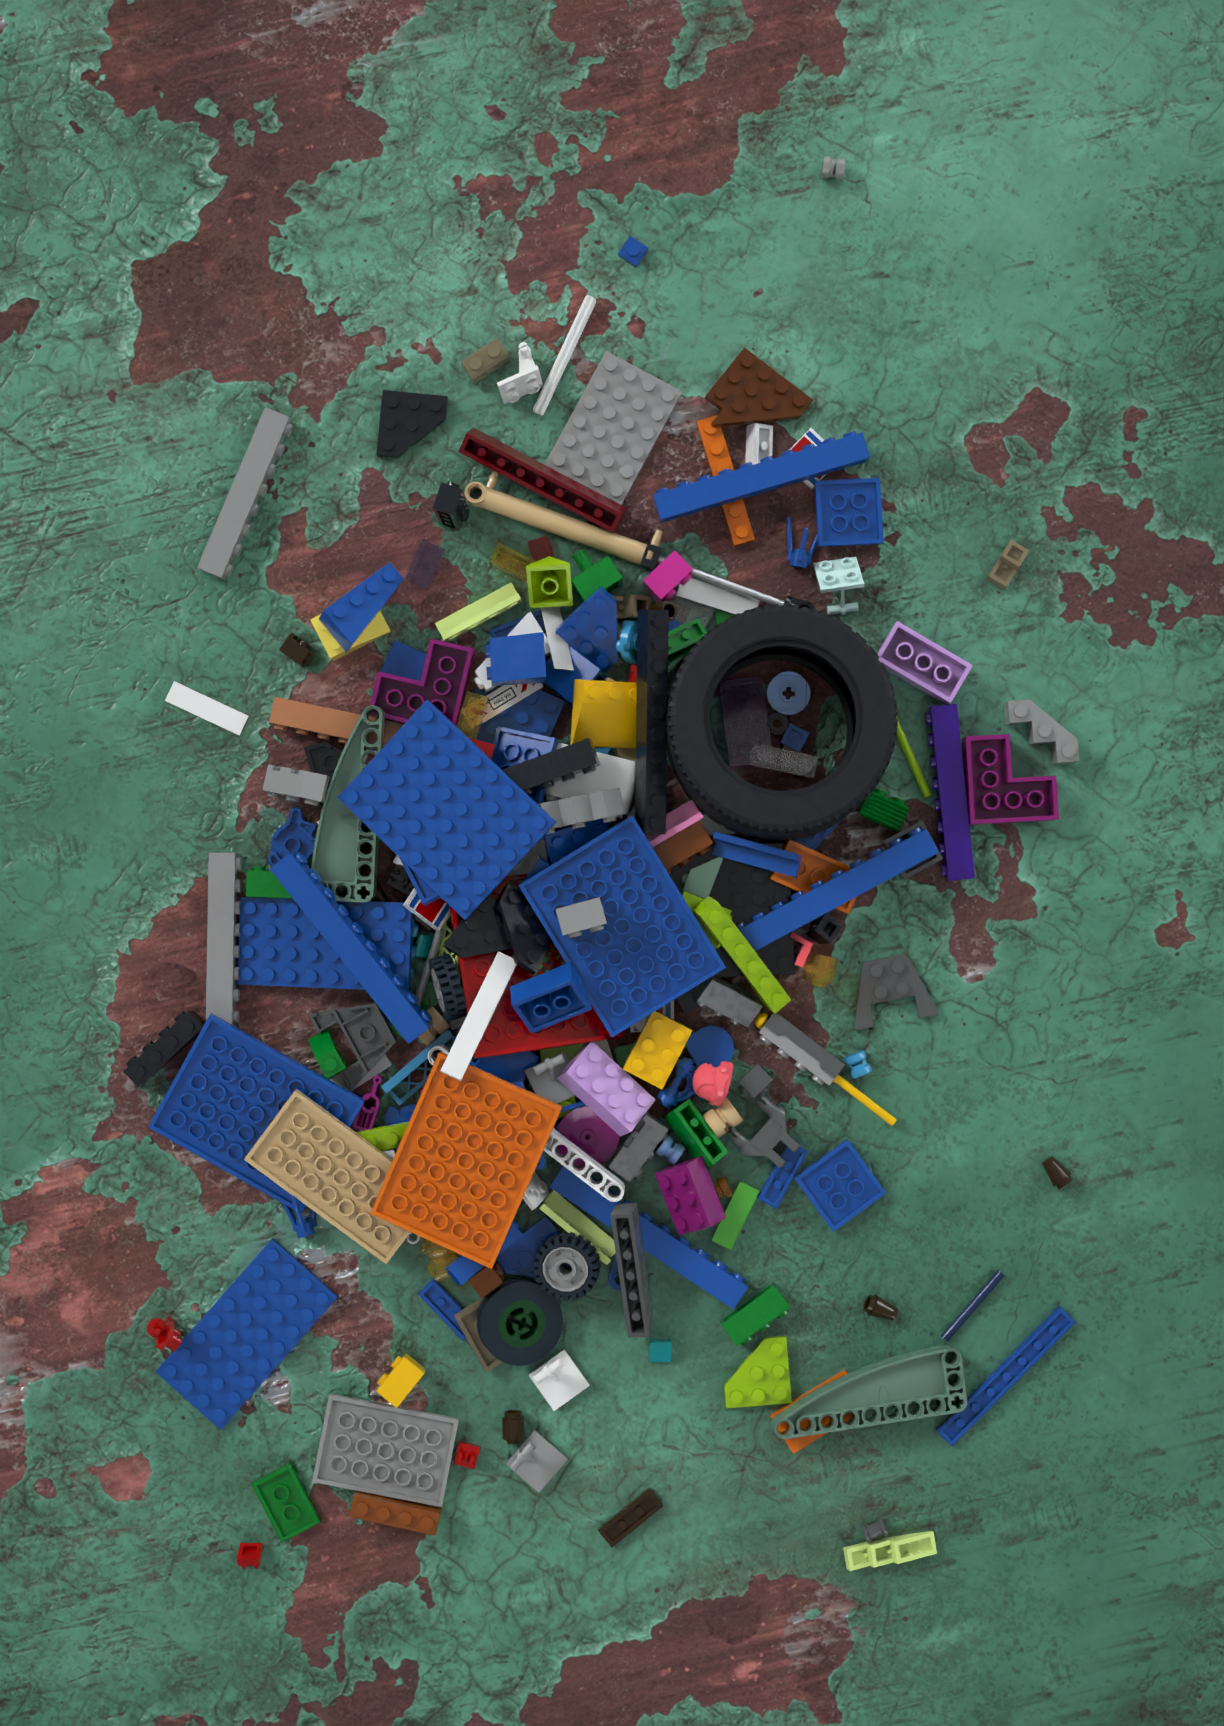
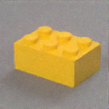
[623,1011,693,1089]

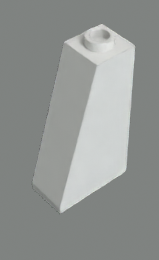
[474,612,551,693]

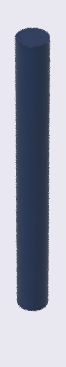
[941,1270,1005,1342]

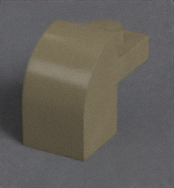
[611,595,651,621]

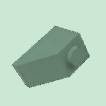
[680,857,723,899]

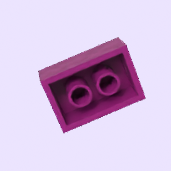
[655,1156,726,1235]

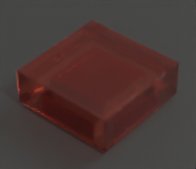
[527,535,555,562]

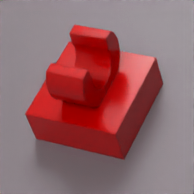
[453,1441,480,1469]
[237,1543,263,1569]

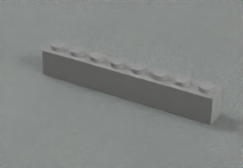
[197,407,293,581]
[206,852,242,1027]

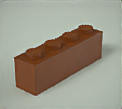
[653,820,713,874]
[349,1491,442,1536]

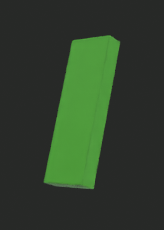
[711,1180,760,1250]

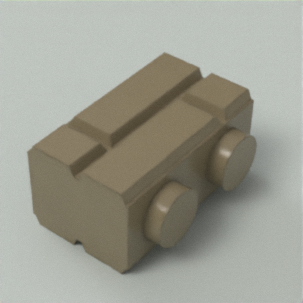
[461,338,510,385]

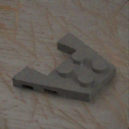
[853,954,939,1030]
[309,1003,397,1090]

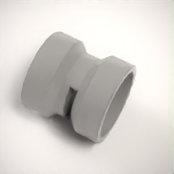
[821,156,845,180]

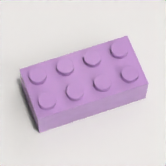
[877,621,973,705]
[557,1042,656,1137]

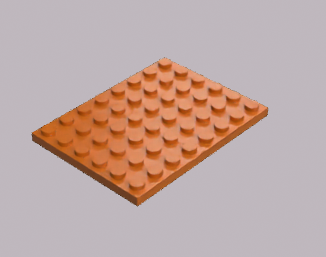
[370,1051,563,1269]

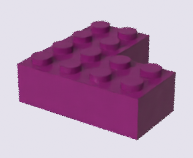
[369,638,476,727]
[962,734,1059,825]

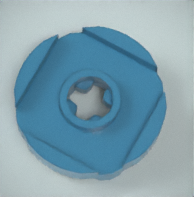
[616,620,638,664]

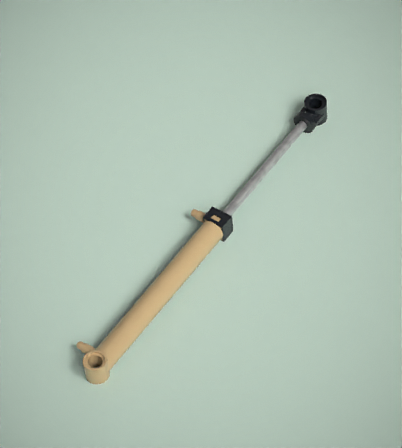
[465,471,815,609]

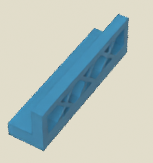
[381,1029,456,1106]

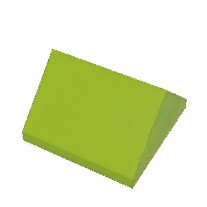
[526,556,574,608]

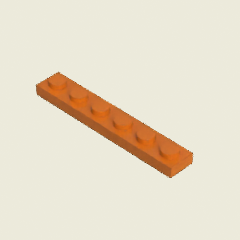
[696,415,755,547]

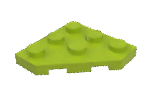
[724,1335,792,1408]

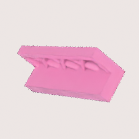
[645,800,704,848]

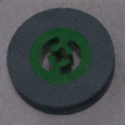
[477,1278,563,1366]

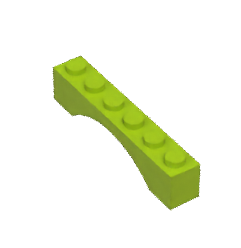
[692,896,791,1014]

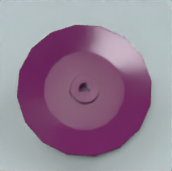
[557,1106,619,1167]

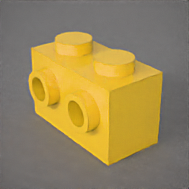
[376,1353,426,1408]

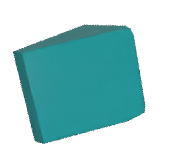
[415,934,433,958]
[649,1339,672,1362]

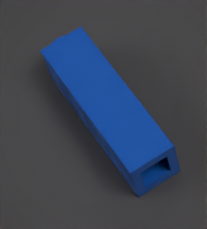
[444,1219,523,1286]

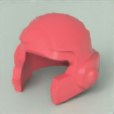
[692,1061,734,1106]

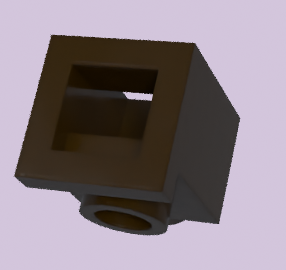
[279,632,315,667]

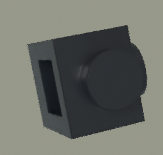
[807,913,842,945]

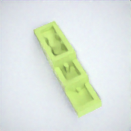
[843,1531,937,1571]

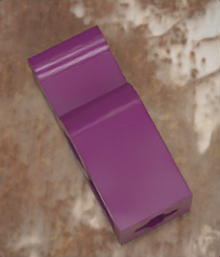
[352,1074,383,1131]

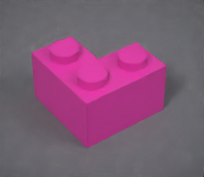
[642,550,693,603]

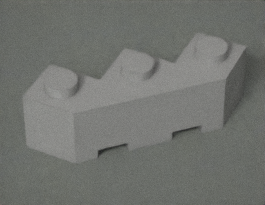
[1003,699,1080,765]
[263,765,330,806]
[539,788,625,834]

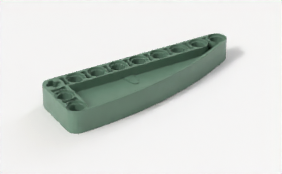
[311,705,385,903]
[771,1345,967,1439]

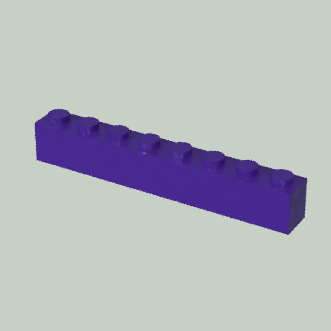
[925,704,975,881]

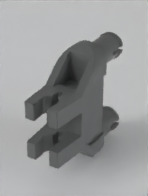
[726,1094,801,1168]

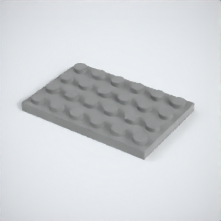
[544,351,682,505]
[312,1393,459,1507]

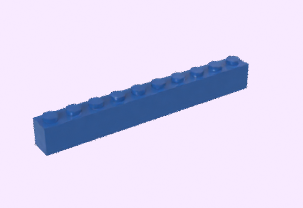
[652,431,870,524]
[736,827,939,951]
[270,850,433,1044]
[549,1165,748,1309]

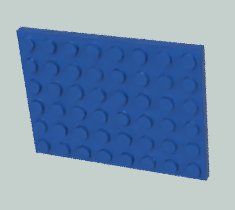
[337,700,557,920]
[518,815,726,1037]
[148,1013,365,1213]

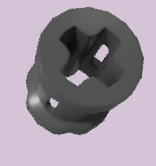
[860,1517,888,1543]

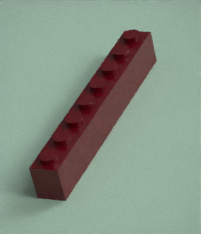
[458,428,627,533]

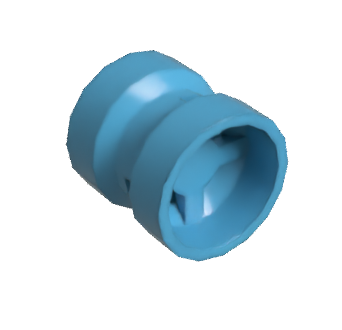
[844,1050,872,1079]

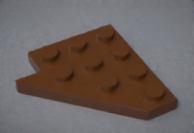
[705,347,813,427]

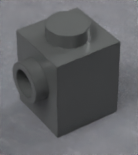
[738,1063,773,1098]

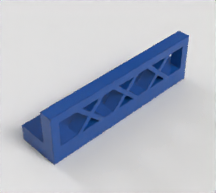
[712,831,803,878]

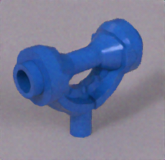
[657,1056,703,1108]

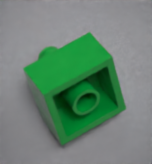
[571,549,623,603]

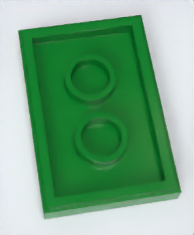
[251,1462,322,1543]

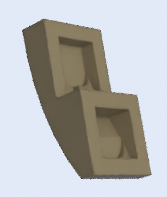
[986,540,1029,590]

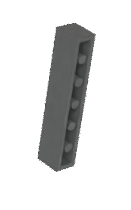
[610,1203,654,1338]

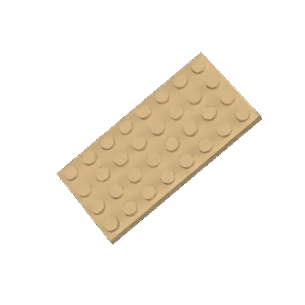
[244,1089,410,1264]

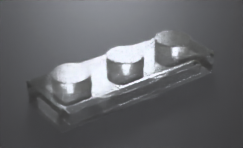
[749,743,818,778]

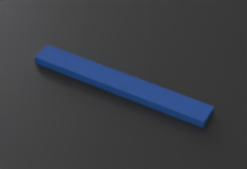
[936,1305,1076,1446]

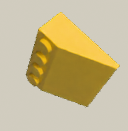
[570,679,637,748]

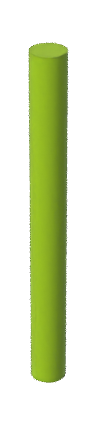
[896,715,932,798]

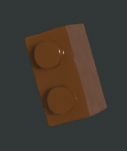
[468,1261,505,1299]

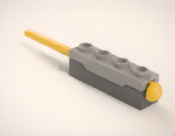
[755,1012,897,1126]

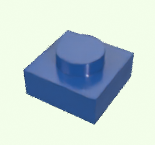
[618,236,648,268]
[780,723,809,752]

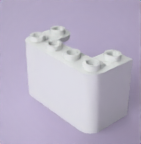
[544,743,636,819]

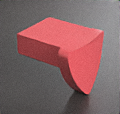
[790,931,814,968]

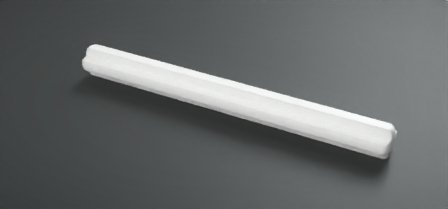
[533,295,596,415]

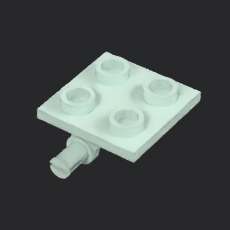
[813,557,864,615]

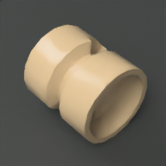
[418,1006,450,1047]
[702,1098,743,1139]

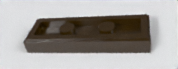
[598,1487,663,1548]

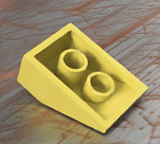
[310,611,391,662]

